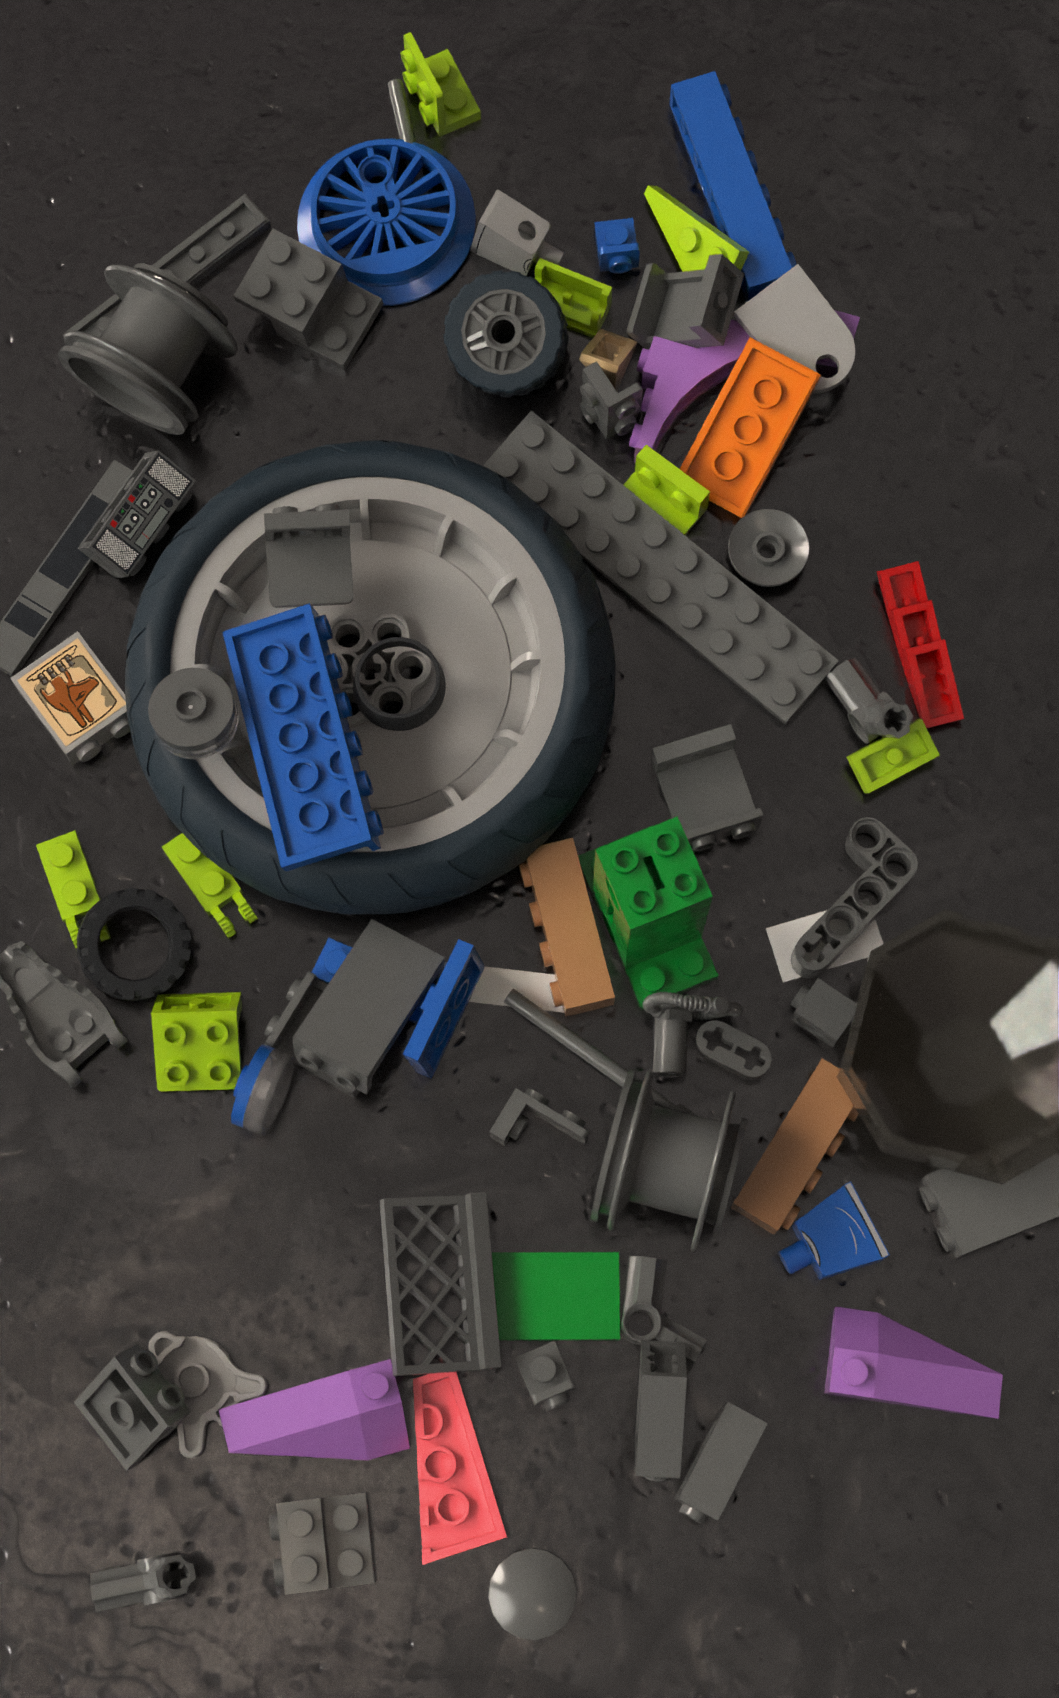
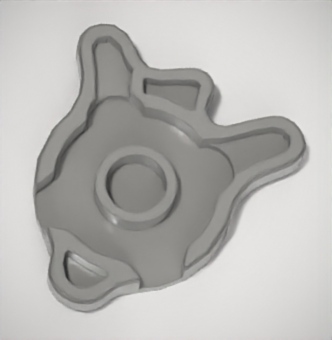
[148,1331,268,1458]

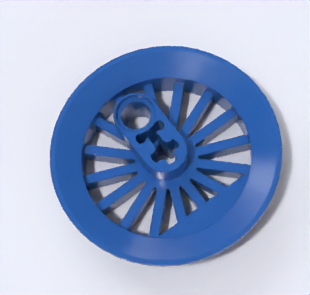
[297,138,476,306]

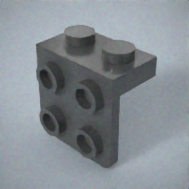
[264,504,354,608]

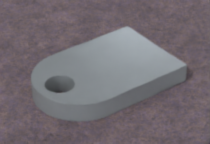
[733,264,855,394]

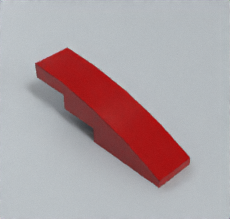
[877,561,964,728]

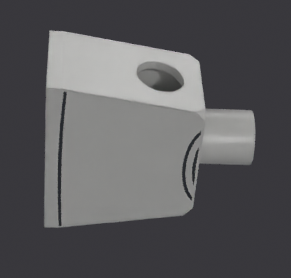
[470,189,565,276]

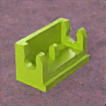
[534,258,612,338]

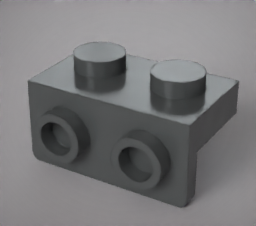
[579,361,643,439]

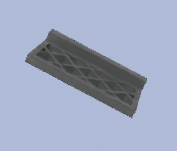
[380,1192,501,1376]

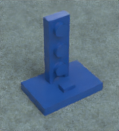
[312,938,485,1079]

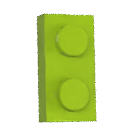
[846,719,940,793]

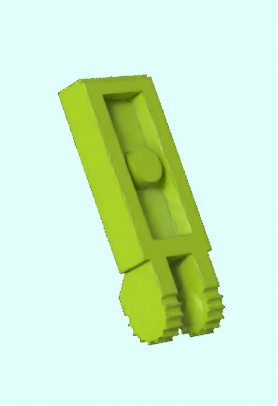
[36,830,110,949]
[162,833,258,939]

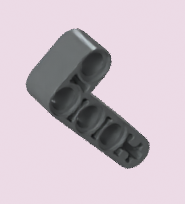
[791,817,918,979]

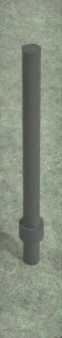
[504,989,694,1114]

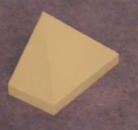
[579,329,637,391]

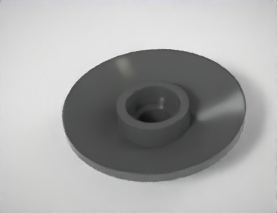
[728,509,809,587]

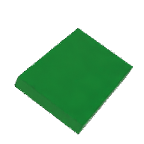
[492,1252,620,1341]

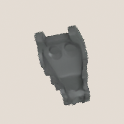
[0,941,128,1088]

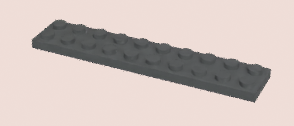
[483,411,839,725]

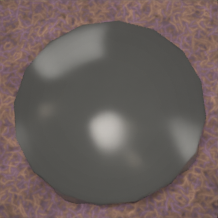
[488,1548,577,1640]

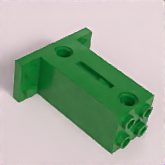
[578,816,719,1010]

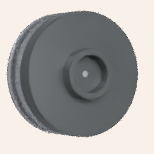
[148,668,239,759]

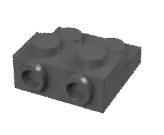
[74,1343,191,1471]
[269,1493,376,1595]

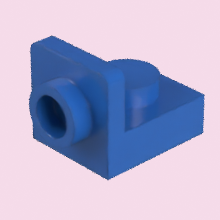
[594,218,640,273]

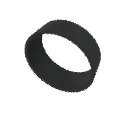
[353,637,446,731]

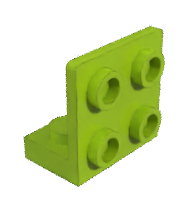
[400,32,481,137]
[624,445,710,536]
[151,992,242,1092]

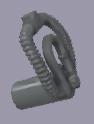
[642,992,744,1077]

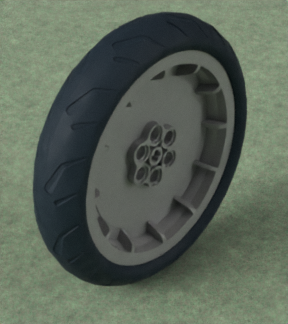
[125,440,616,914]

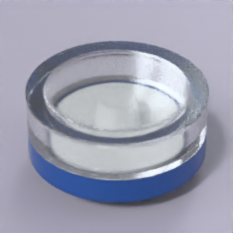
[231,1044,296,1136]

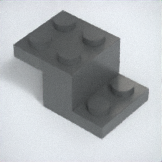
[233,228,384,370]

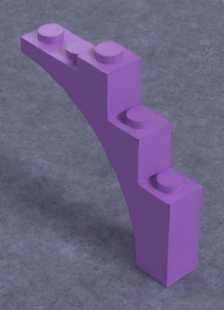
[629,310,860,463]

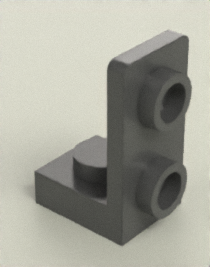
[489,1088,589,1146]
[515,1341,576,1411]

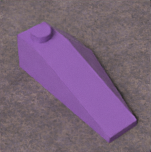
[824,1307,1003,1419]
[218,1359,410,1461]

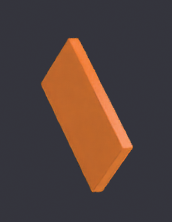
[680,337,822,518]

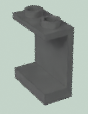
[651,724,763,851]

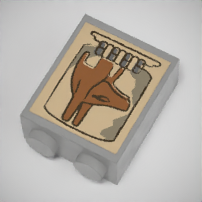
[10,631,130,765]

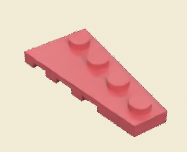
[413,1372,507,1565]

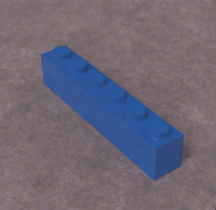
[669,71,797,302]

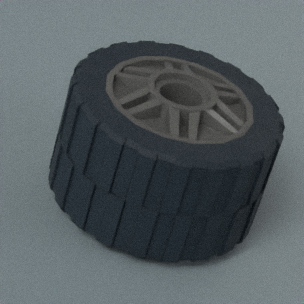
[443,270,569,397]

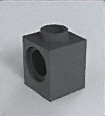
[790,978,861,1048]

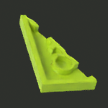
[644,185,749,272]

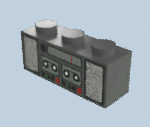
[77,450,196,578]

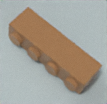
[519,838,615,1017]
[731,1058,867,1235]

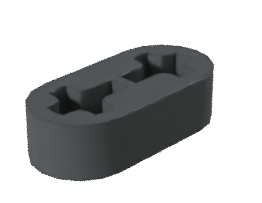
[695,1020,772,1080]

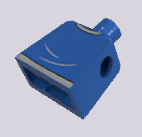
[778,1181,890,1280]

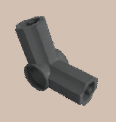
[825,658,914,744]
[620,1256,707,1373]
[90,1552,196,1612]

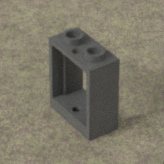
[635,1340,687,1482]
[674,1402,768,1525]

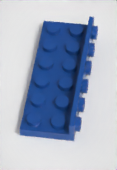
[222,603,384,871]

